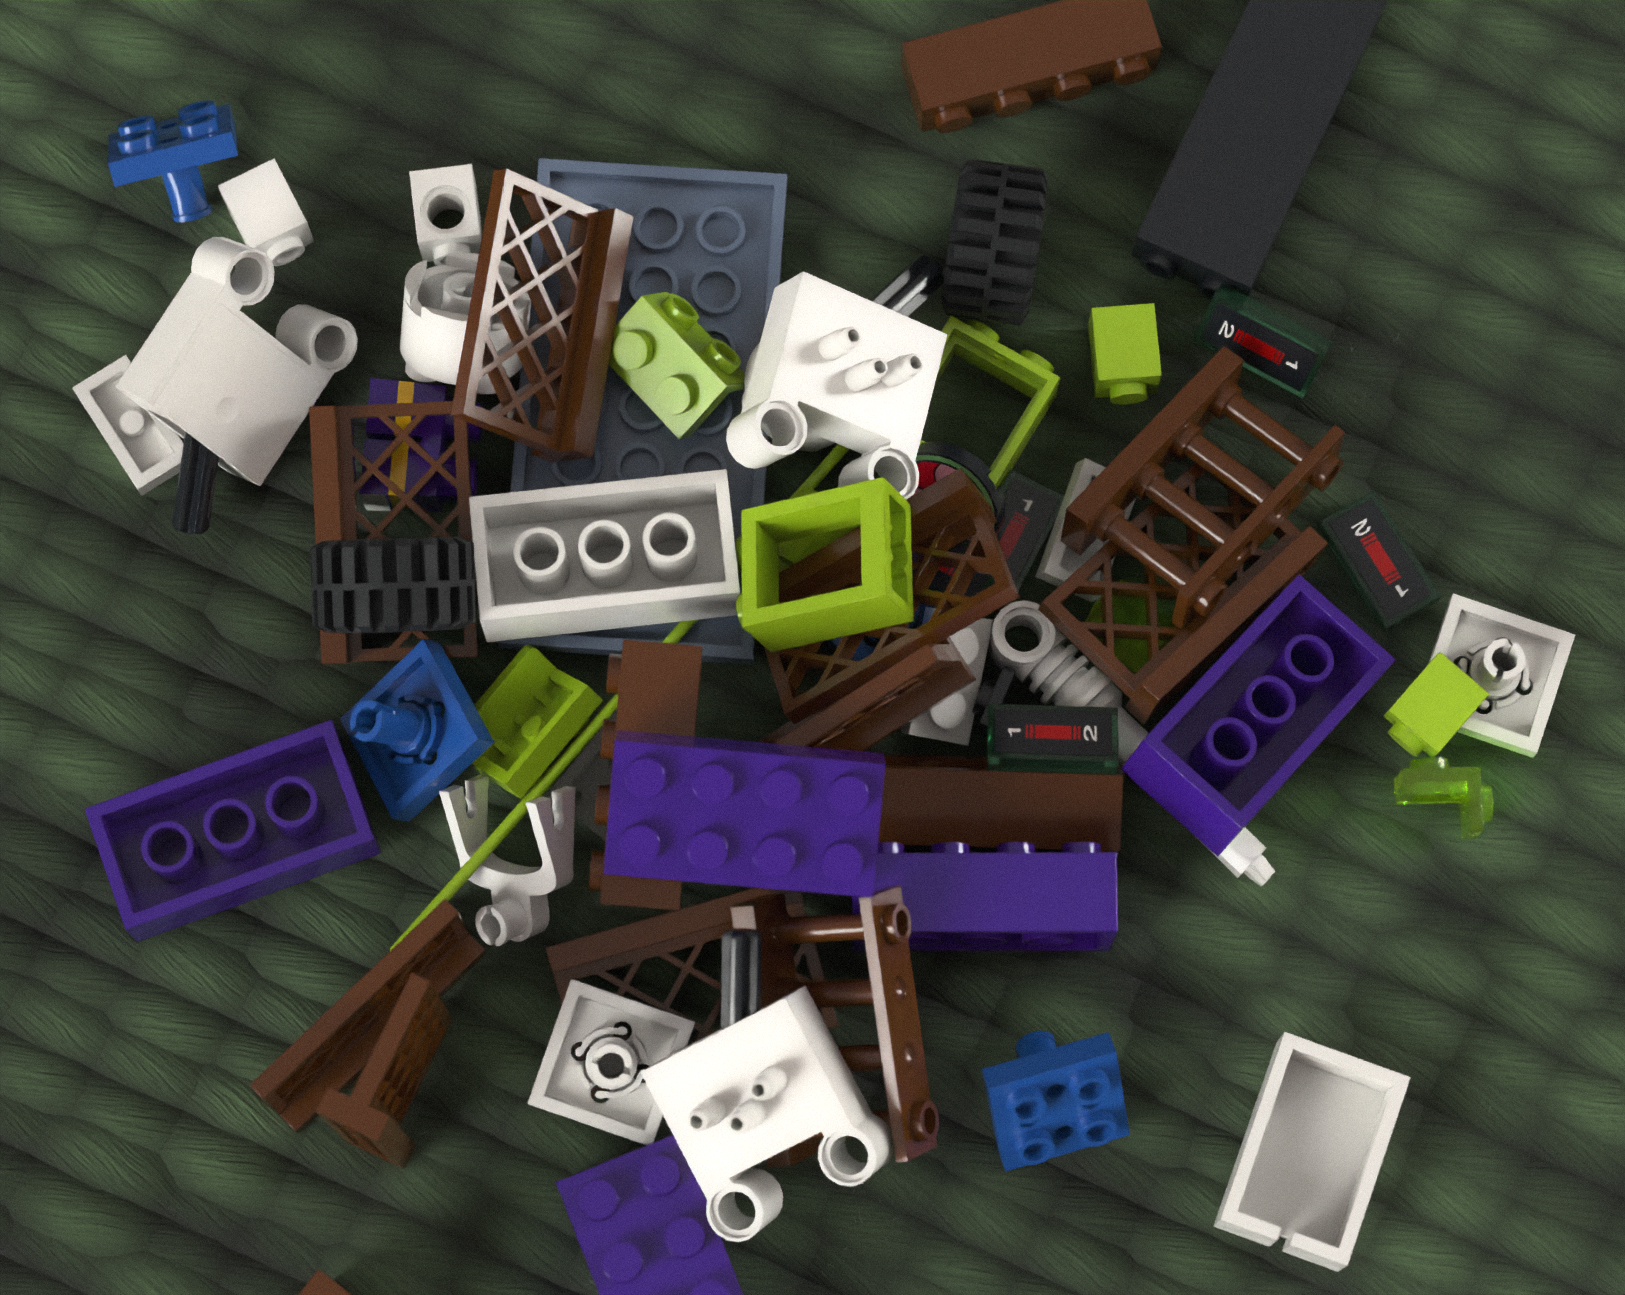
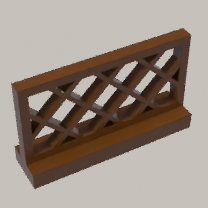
[451,168,633,463]
[309,401,479,664]
[1038,463,1328,725]
[764,468,1019,725]
[758,637,976,752]
[545,887,839,1097]
[250,899,487,1134]
[316,973,453,1169]

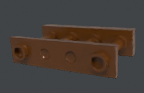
[1061,346,1345,630]
[730,885,939,1167]

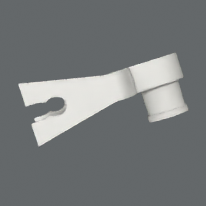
[439,775,576,946]

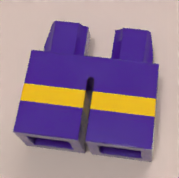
[360,378,482,512]

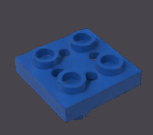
[108,100,238,223]
[340,639,494,822]
[982,1031,1130,1172]

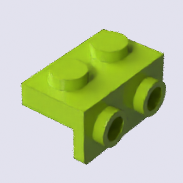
[609,292,745,440]
[471,645,603,799]

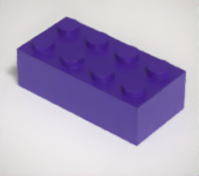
[1121,574,1396,856]
[85,719,382,942]
[604,730,885,897]
[851,842,1118,952]
[556,1135,743,1295]

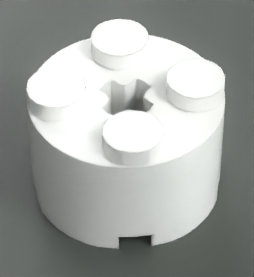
[400,253,531,394]

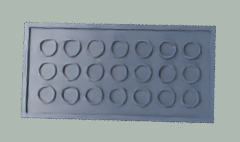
[497,158,787,665]

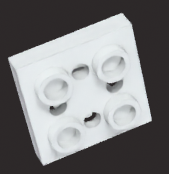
[1428,593,1575,758]
[527,979,695,1145]

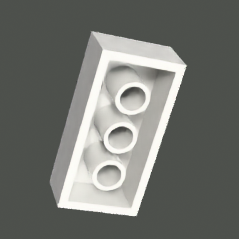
[469,469,740,642]

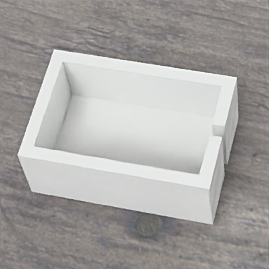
[1213,1032,1411,1272]

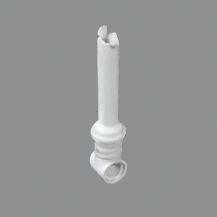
[988,600,1275,887]

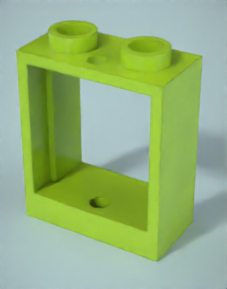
[919,315,1060,489]
[736,477,914,652]

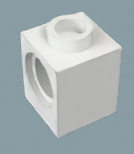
[218,159,314,266]
[409,164,482,266]

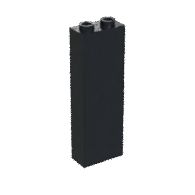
[1132,0,1389,307]

